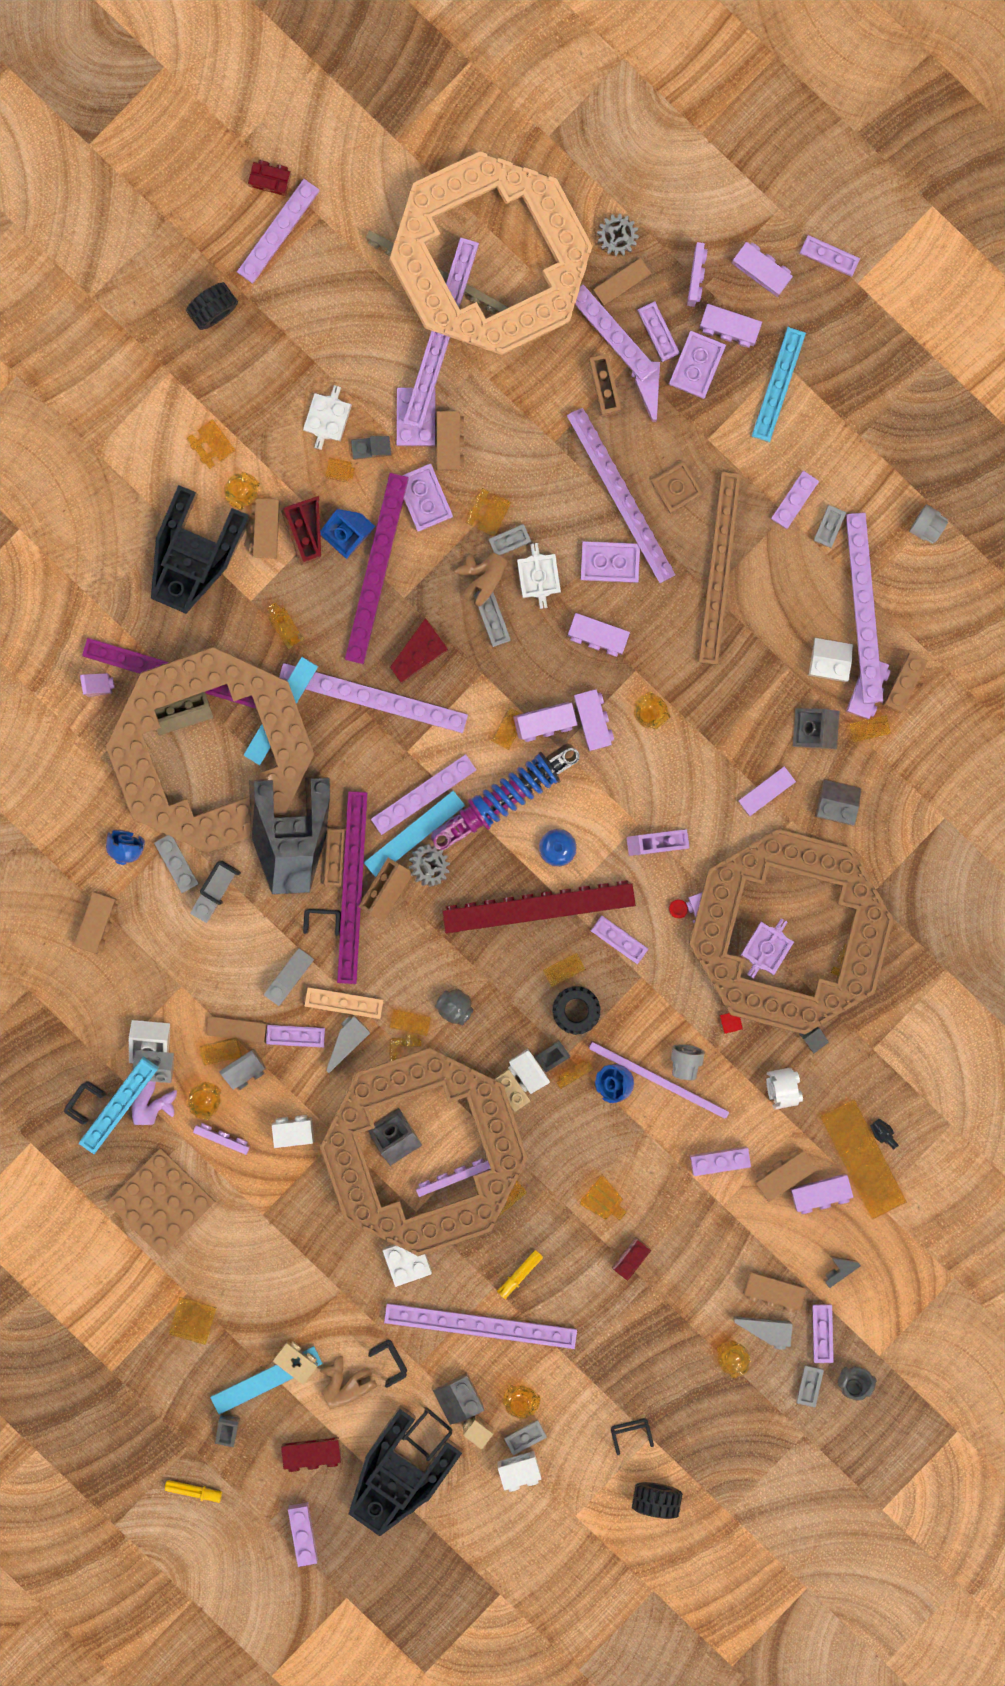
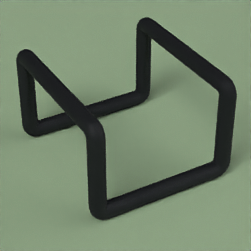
[200,861,241,905]
[303,909,341,936]
[64,1081,106,1125]
[368,1340,407,1388]
[402,1408,452,1461]
[611,1418,654,1455]

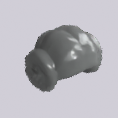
[435,989,474,1026]
[837,1366,877,1401]

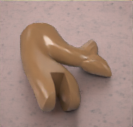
[454,553,508,606]
[320,1356,377,1409]

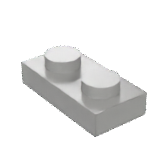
[813,505,846,548]
[489,524,531,556]
[796,1365,824,1407]
[504,1419,547,1455]

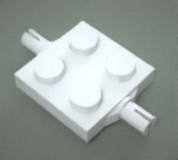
[303,385,352,450]
[517,543,561,609]

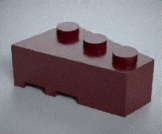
[281,496,321,565]
[390,618,448,684]

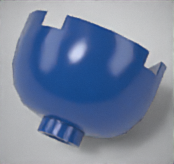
[539,829,577,867]
[106,830,145,865]
[595,1064,634,1103]

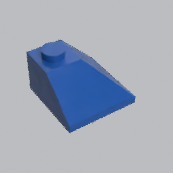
[320,509,376,559]

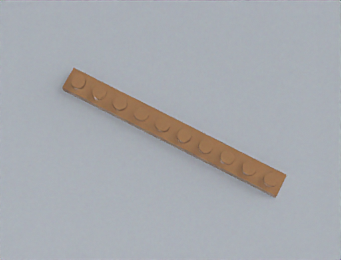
[699,472,741,665]

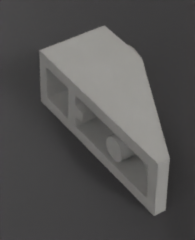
[190,865,237,923]
[264,948,314,1006]
[326,1016,371,1073]
[733,1317,792,1350]

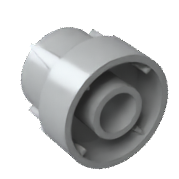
[909,504,948,544]
[671,1044,705,1080]

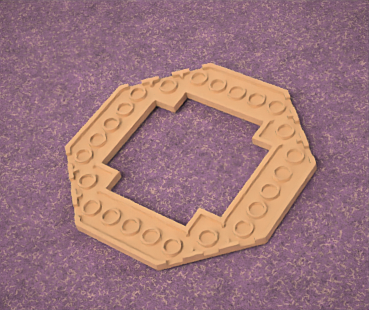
[389,152,592,355]

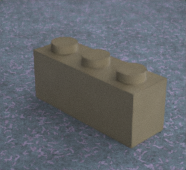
[155,692,214,735]

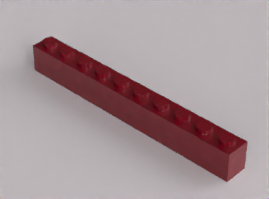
[442,880,636,934]

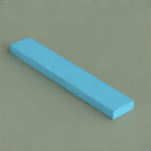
[751,327,806,443]
[243,657,319,765]
[364,791,465,877]
[78,1057,159,1154]
[210,1346,323,1414]

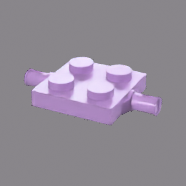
[741,918,794,978]

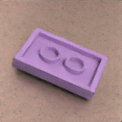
[687,242,708,307]
[669,331,726,399]
[397,388,435,446]
[402,464,453,532]
[581,541,640,583]

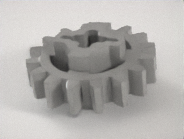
[597,214,639,257]
[409,844,450,887]

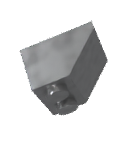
[793,708,840,749]
[815,780,861,826]
[219,1049,266,1090]
[368,1108,422,1166]
[433,1373,484,1425]

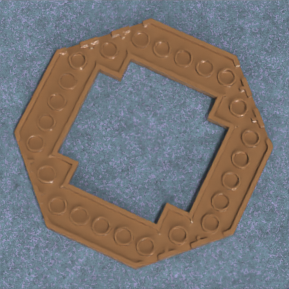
[106,646,314,853]
[689,829,893,1035]
[320,1048,528,1256]

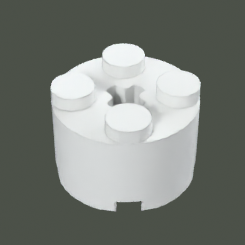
[766,1068,803,1110]

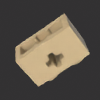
[494,1068,531,1112]
[273,1341,318,1385]
[463,1415,493,1449]

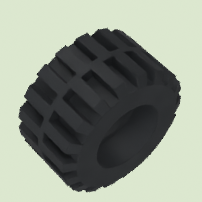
[186,282,238,330]
[552,986,601,1035]
[631,1482,683,1519]

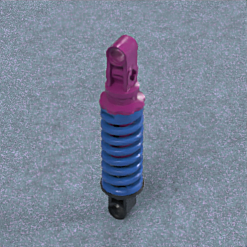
[431,744,579,850]

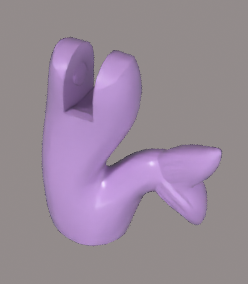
[131,1081,177,1125]

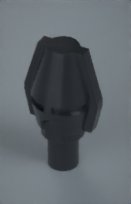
[870,1119,899,1150]

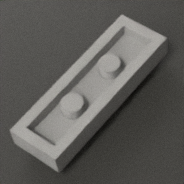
[474,591,511,647]
[154,835,199,893]

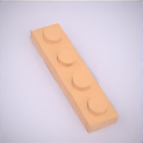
[305,987,384,1019]

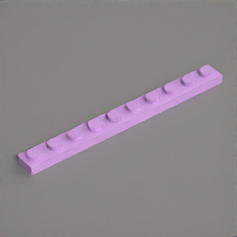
[403,237,479,429]
[567,408,675,583]
[846,513,883,704]
[279,663,468,733]
[384,1303,577,1349]

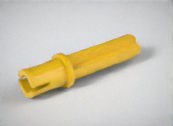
[497,1250,543,1300]
[165,1480,222,1503]

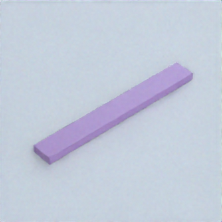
[589,1041,729,1119]

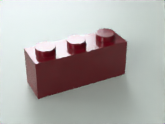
[281,1437,342,1472]

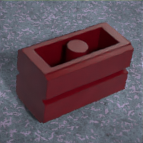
[248,160,291,196]
[612,1237,651,1281]

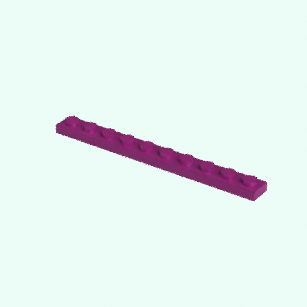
[345,473,409,664]
[82,638,257,709]
[337,791,368,984]

